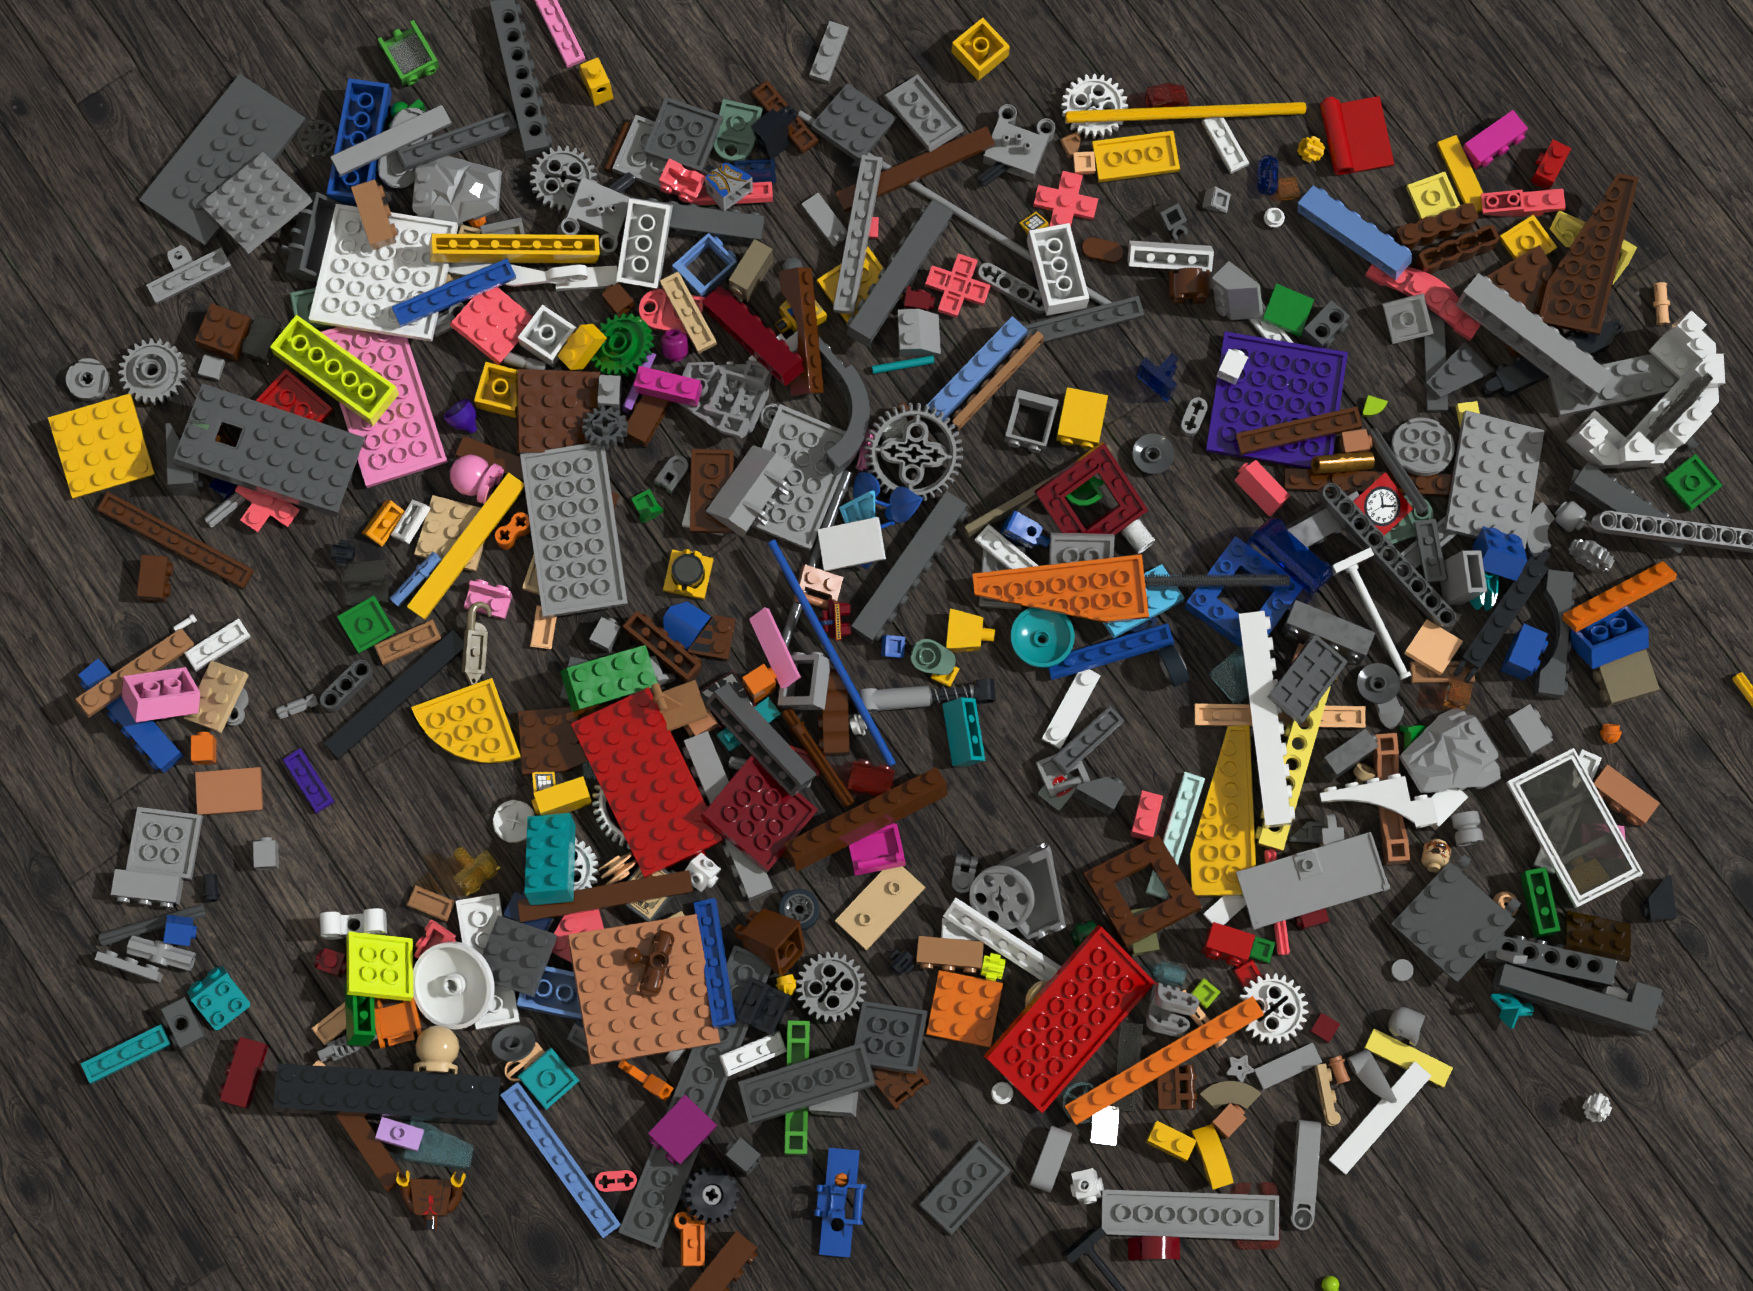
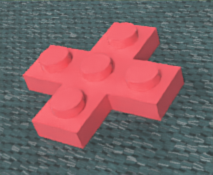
[1033,171,1098,227]
[925,253,991,318]
[235,485,300,533]

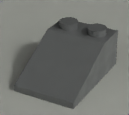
[166,423,204,496]

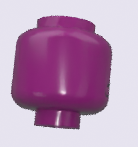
[661,329,689,362]

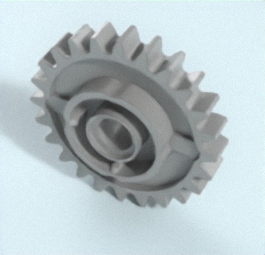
[118,338,188,406]

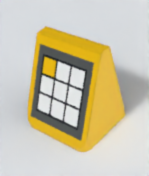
[1019,212,1049,234]
[532,772,556,792]

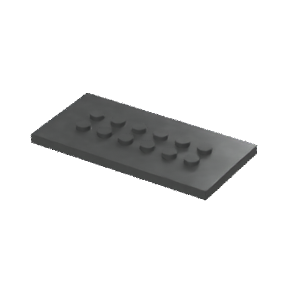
[139,74,306,248]

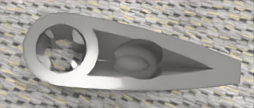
[1347,1049,1397,1103]

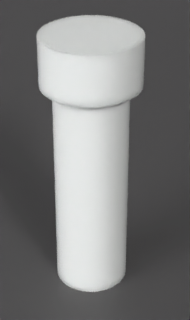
[173,614,197,631]

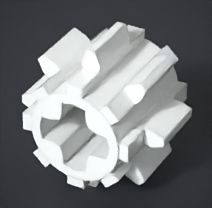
[1582,1093,1612,1122]

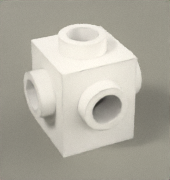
[685,853,721,892]
[1070,1168,1104,1204]

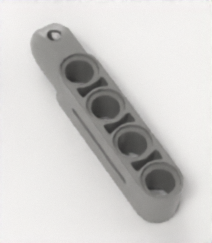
[1291,1120,1321,1230]

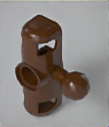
[624,930,675,997]

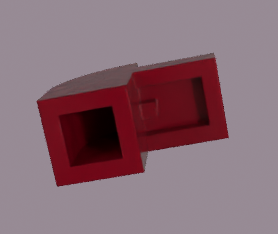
[1128,1236,1180,1260]

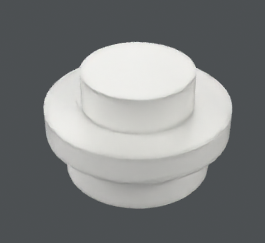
[1264,208,1285,228]

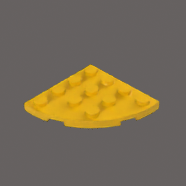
[411,678,521,763]

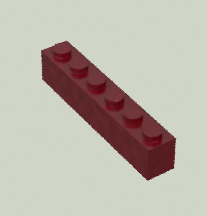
[702,286,804,386]

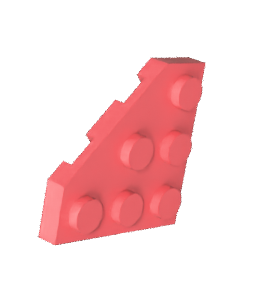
[552,909,604,964]

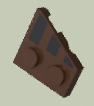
[688,615,736,661]

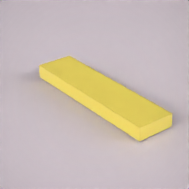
[1364,1029,1453,1088]

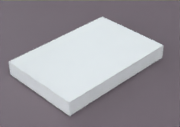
[817,517,886,572]

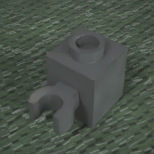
[1155,198,1188,240]

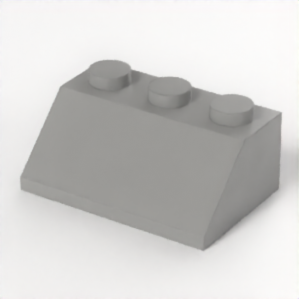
[1212,261,1263,320]

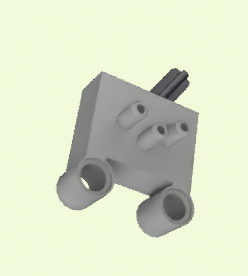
[977,104,1055,187]
[557,172,636,256]

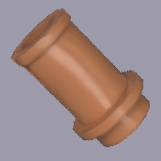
[1328,1055,1350,1084]

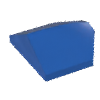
[663,601,711,652]

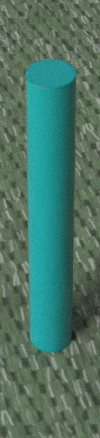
[872,355,934,374]

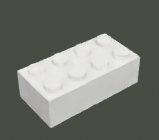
[616,198,673,288]
[1027,223,1089,316]

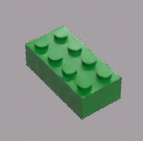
[560,645,657,712]

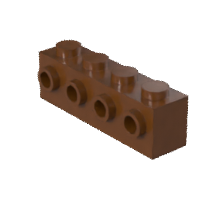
[623,611,702,683]

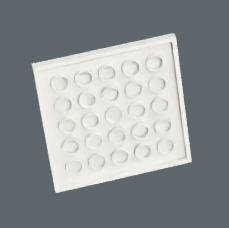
[309,204,458,342]

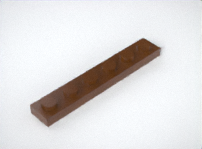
[1235,407,1363,455]

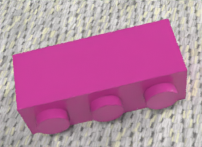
[1463,110,1528,170]
[634,366,702,407]

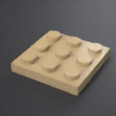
[414,495,486,572]

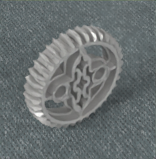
[864,403,963,501]

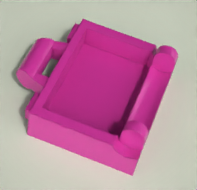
[848,823,906,876]

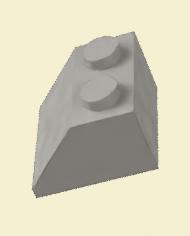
[897,309,941,357]

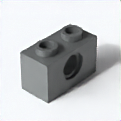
[161,997,207,1050]

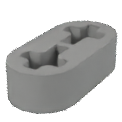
[1180,397,1207,437]

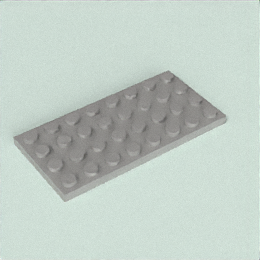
[520,443,628,618]

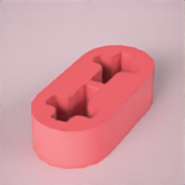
[595,1170,637,1192]

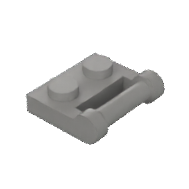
[1035,754,1090,798]

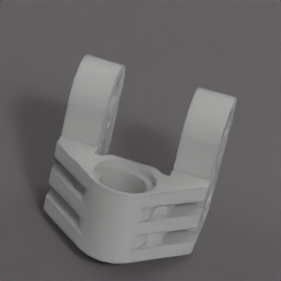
[1146,983,1199,1038]

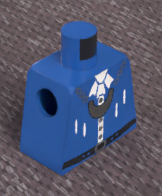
[1000,511,1050,550]

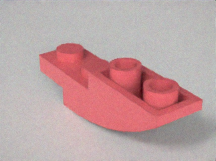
[1481,189,1566,217]

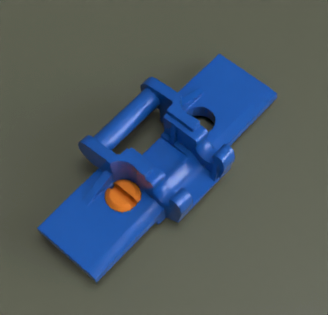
[814,1148,866,1257]

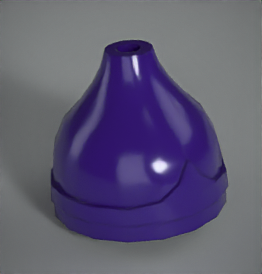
[444,399,477,434]

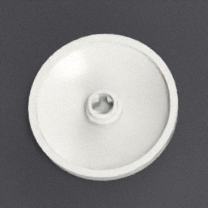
[413,941,495,1029]

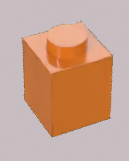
[191,732,216,765]

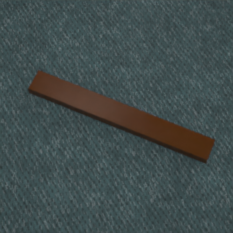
[836,126,995,212]
[455,436,620,509]
[97,491,255,589]
[517,870,693,923]

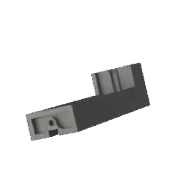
[1491,964,1664,1036]

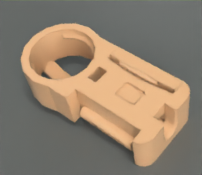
[505,1042,545,1082]

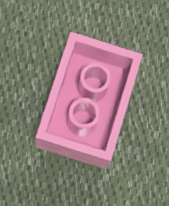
[121,667,200,722]

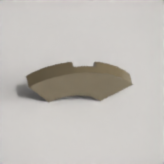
[1199,1081,1261,1110]

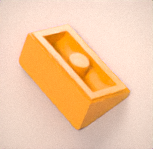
[362,500,405,547]

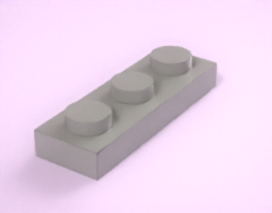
[809,21,849,84]
[95,950,163,983]

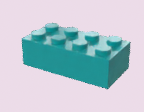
[525,813,576,905]

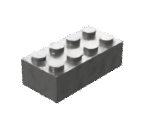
[1281,600,1375,665]

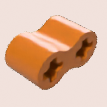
[495,512,531,550]

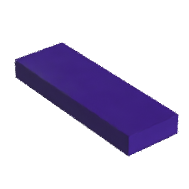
[282,748,335,814]

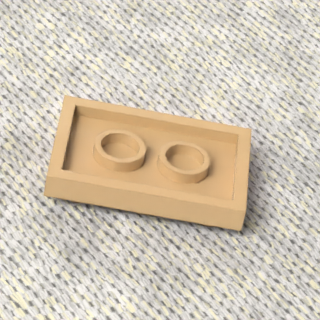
[184,661,249,733]

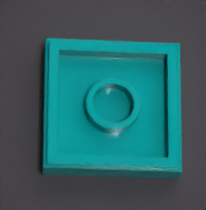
[517,1047,580,1110]

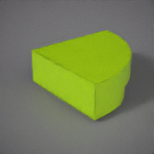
[1362,395,1388,417]

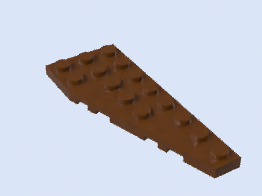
[1539,173,1639,336]
[518,703,614,776]

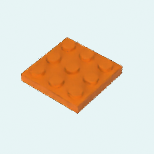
[926,970,1003,1048]

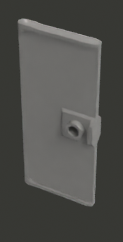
[1236,832,1390,930]

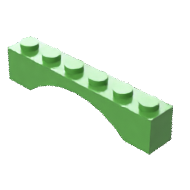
[785,1021,810,1156]

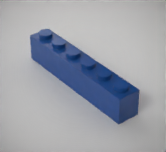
[79,658,184,773]

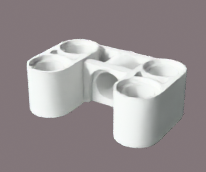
[320,908,387,940]

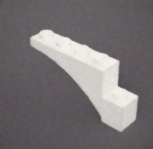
[1320,774,1437,828]

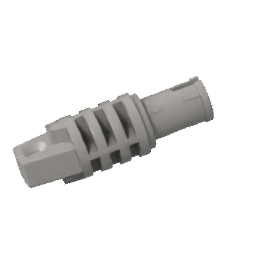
[317,1034,378,1062]

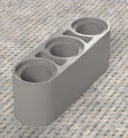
[1030,1125,1072,1193]

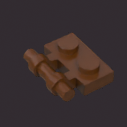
[1157,1065,1197,1110]

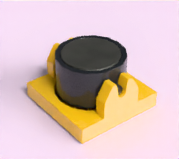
[663,549,714,600]

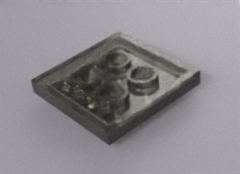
[1646,372,1713,443]

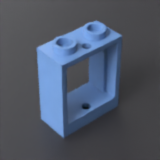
[672,233,737,297]

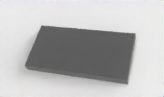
[919,1140,1011,1235]

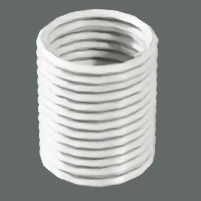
[878,417,911,441]
[1121,519,1155,554]

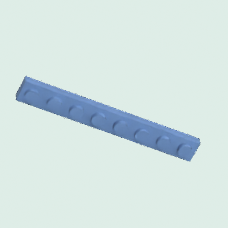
[500,1082,621,1239]

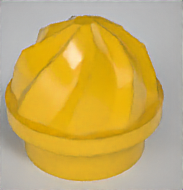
[776,974,797,995]

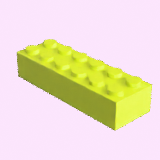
[270,315,399,426]

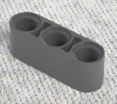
[320,660,373,713]

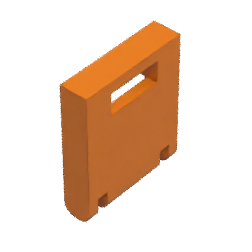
[374,996,422,1049]

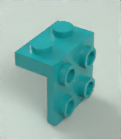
[187,965,250,1030]

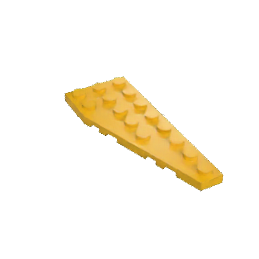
[1190,725,1256,897]

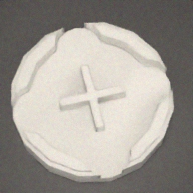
[493,800,535,843]

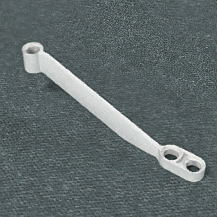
[448,262,588,287]

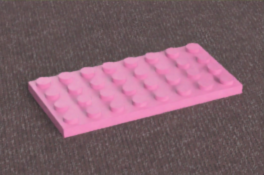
[321,327,448,488]

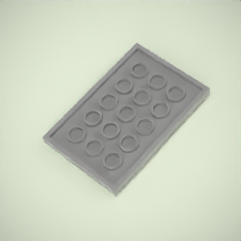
[751,404,846,551]
[1443,410,1544,549]

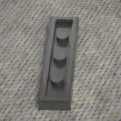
[1050,705,1125,776]

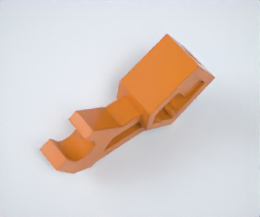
[618,1060,674,1102]

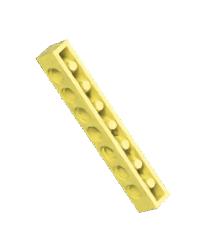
[1255,686,1331,852]

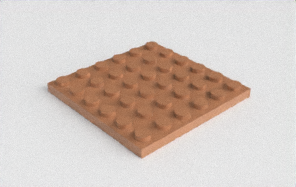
[567,914,720,1065]

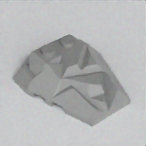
[412,156,502,227]
[678,361,772,438]
[1399,707,1501,793]

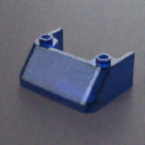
[1247,518,1333,605]

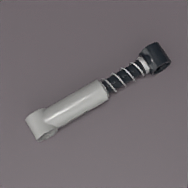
[857,678,996,714]

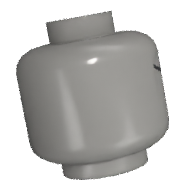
[1554,501,1587,532]

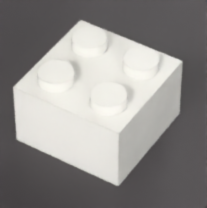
[518,305,577,368]

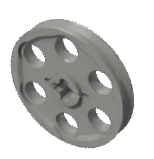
[969,865,1035,930]

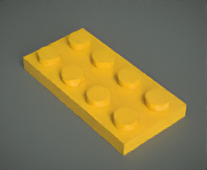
[1092,131,1180,183]

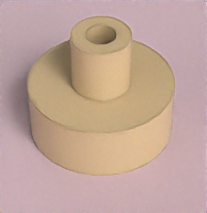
[1353,763,1376,785]

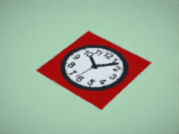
[1353,472,1413,535]

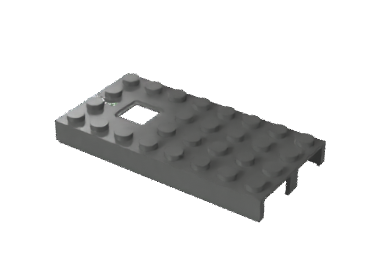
[173,383,365,518]

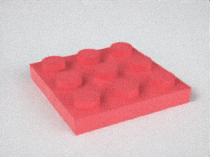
[450,287,533,365]

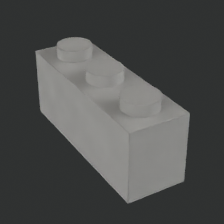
[111,869,184,908]

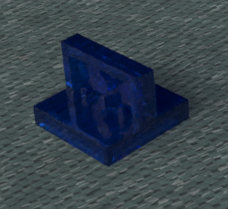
[1136,353,1178,402]

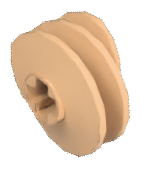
[598,852,637,885]

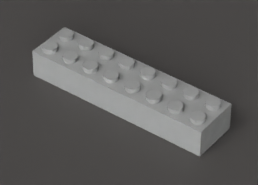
[1456,273,1613,406]

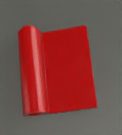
[1320,96,1394,175]

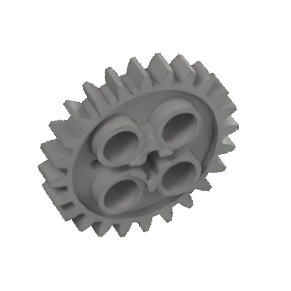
[530,146,597,213]
[796,952,866,1023]

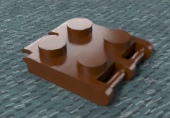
[872,1067,930,1110]

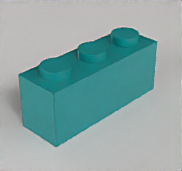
[942,697,986,767]

